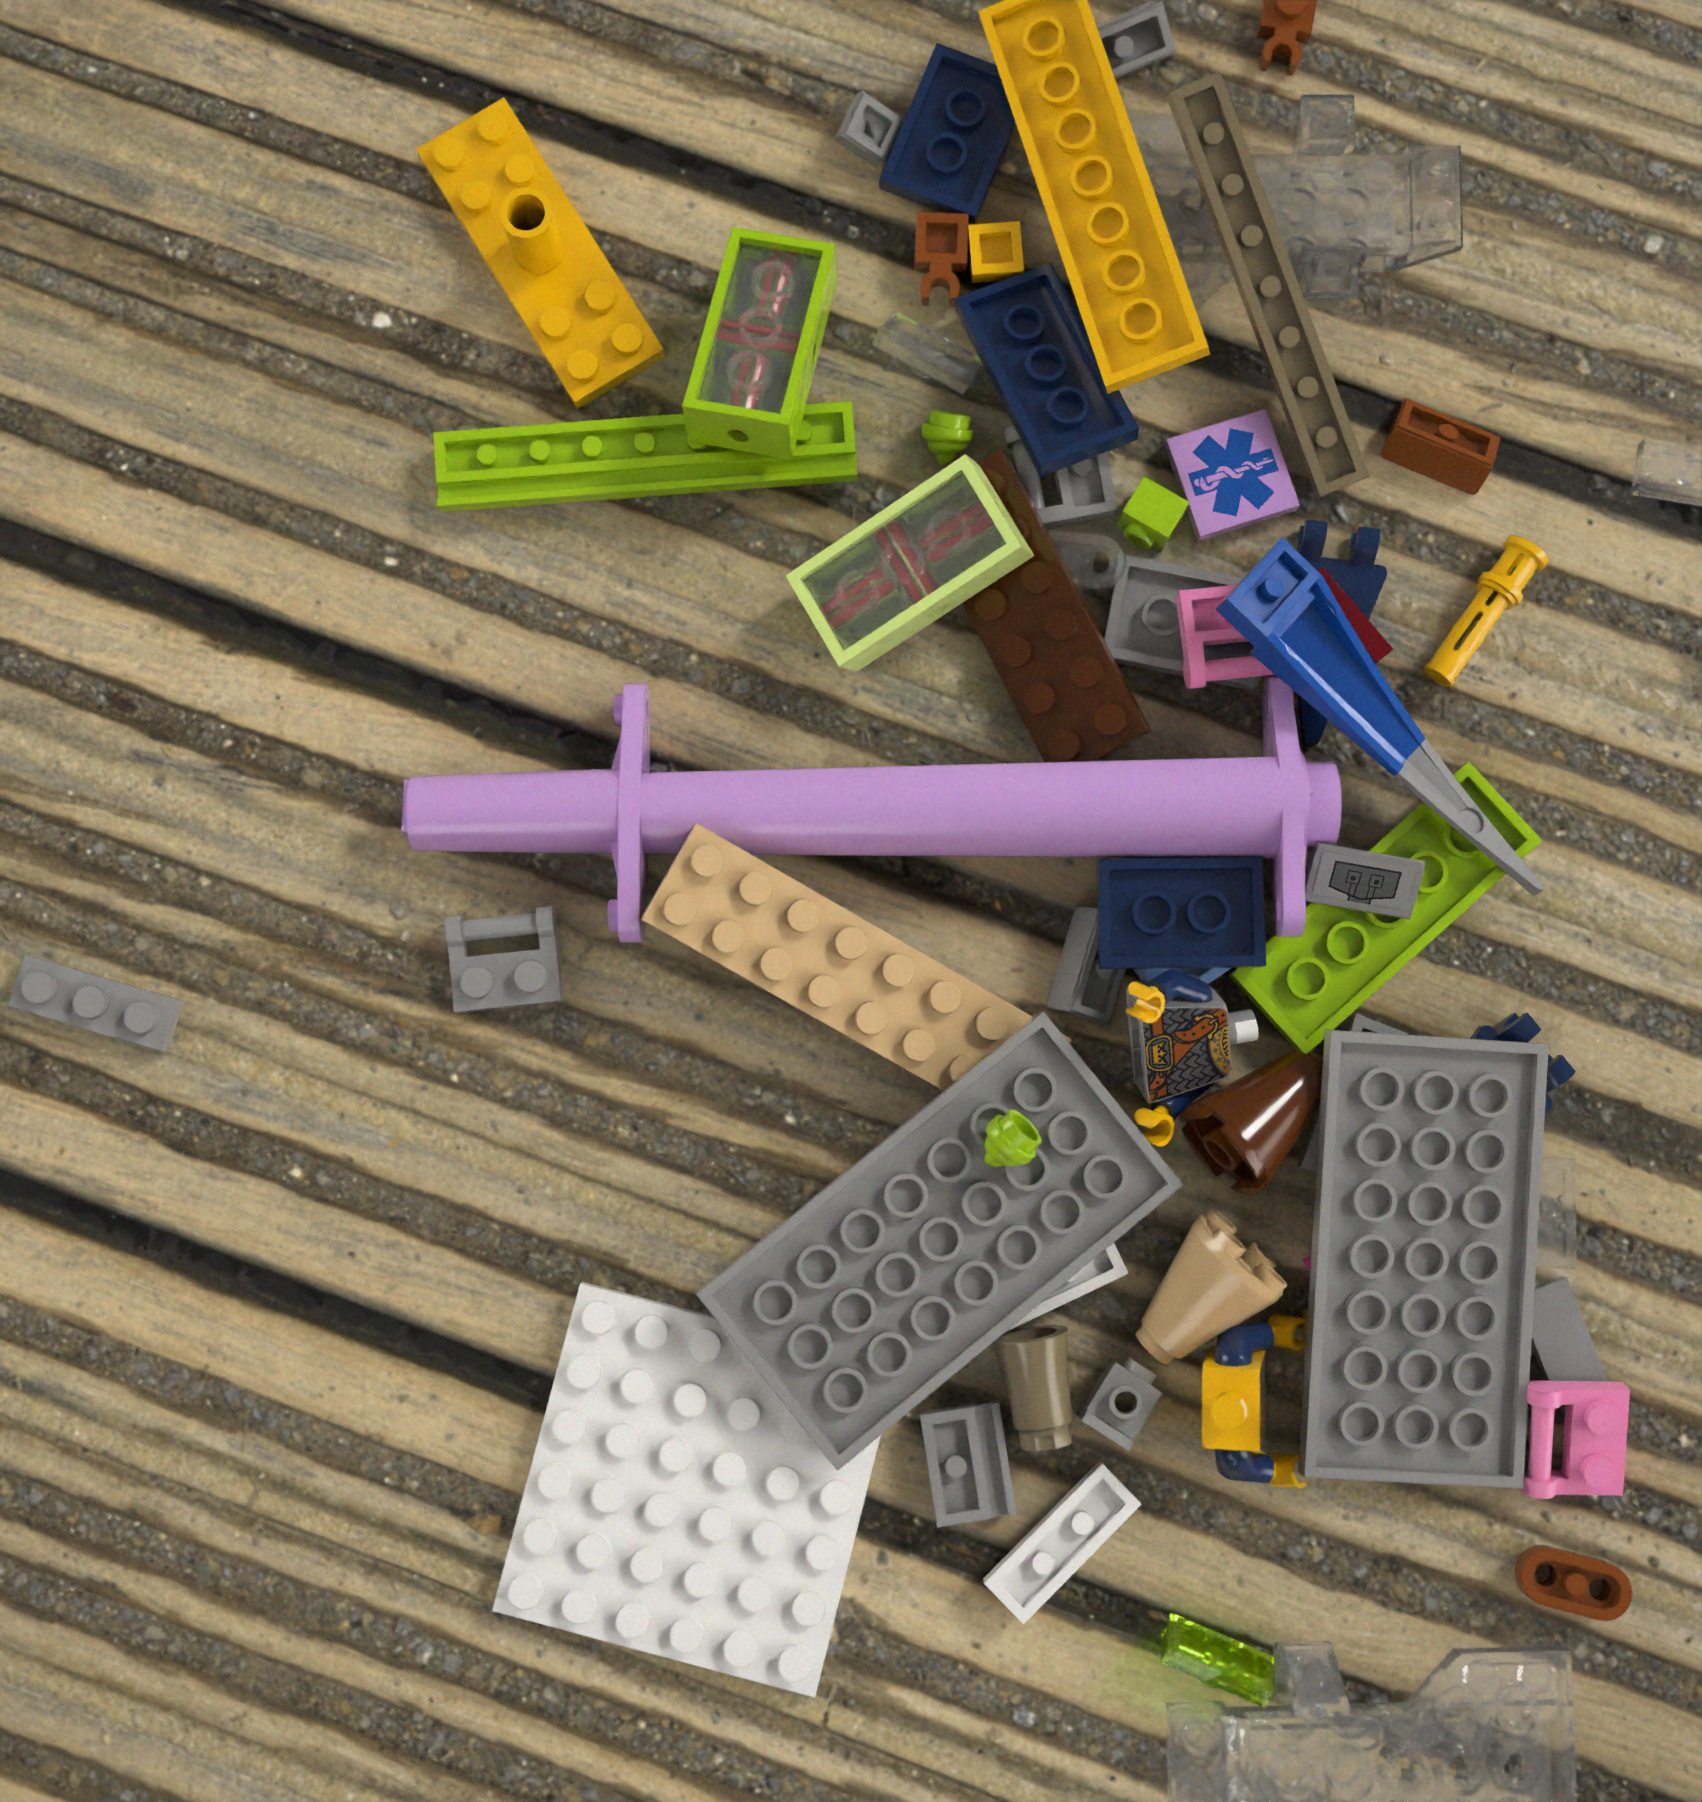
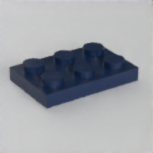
[879,43,1016,225]
[1096,857,1266,969]

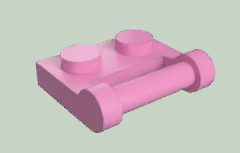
[1175,585,1276,689]
[1521,1380,1630,1499]

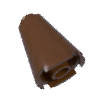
[1179,1050,1323,1197]

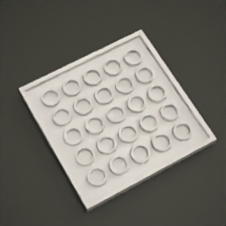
[492,1282,881,1698]

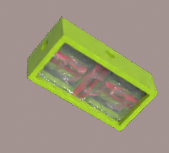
[682,227,837,460]

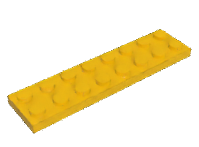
[978,0,1210,394]

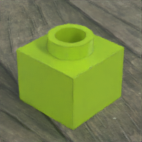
[1116,476,1190,553]

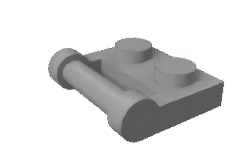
[1004,425,1118,530]
[444,905,564,1013]

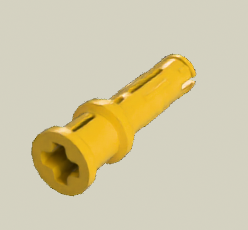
[1423,535,1549,688]

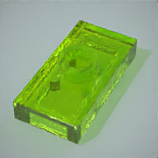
[1160,1613,1274,1708]

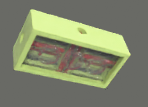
[786,454,1034,672]

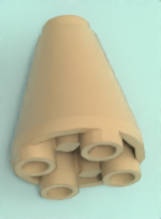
[1135,1208,1287,1365]

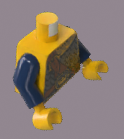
[1202,1313,1306,1489]

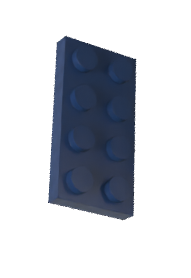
[955,262,1139,477]

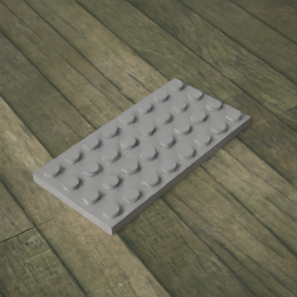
[696,1012,1183,1471]
[1298,1029,1549,1489]

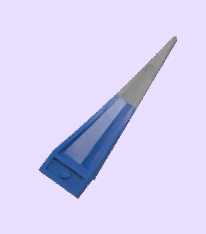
[1216,537,1544,895]

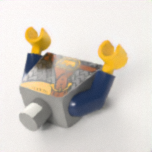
[1126,969,1258,1147]

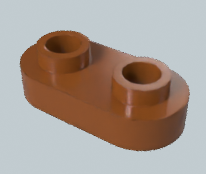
[1515,1545,1632,1621]

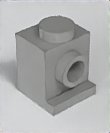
[1076,1357,1163,1452]

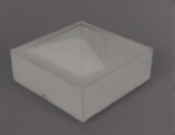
[834,91,904,168]

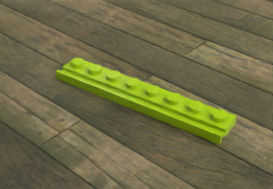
[433,401,858,512]

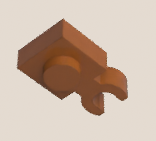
[1257,0,1317,76]
[914,212,969,307]

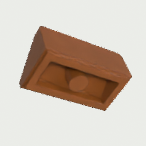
[1381,398,1501,495]

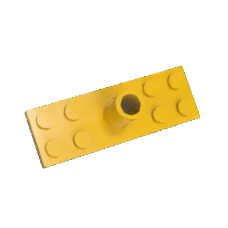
[416,98,666,409]

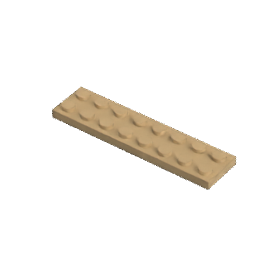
[640,823,1072,1091]

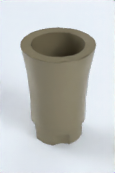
[992,1325,1074,1452]

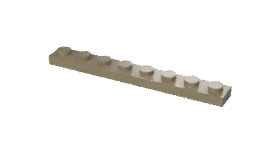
[1167,71,1370,498]

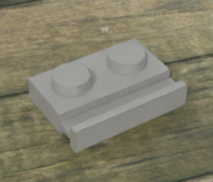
[919,1400,1017,1528]

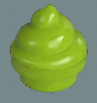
[921,409,974,466]
[984,1110,1041,1167]

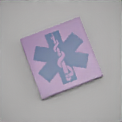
[1164,409,1300,542]

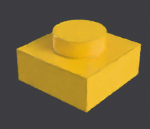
[968,221,1024,283]

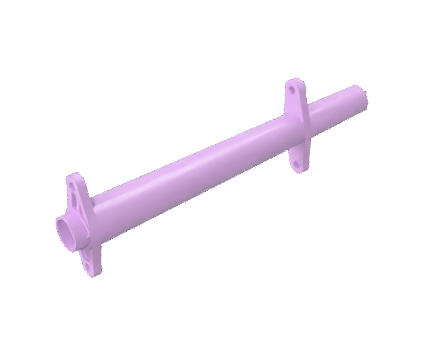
[401,676,1342,943]

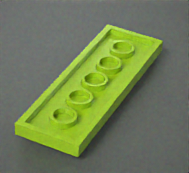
[1228,761,1543,1054]

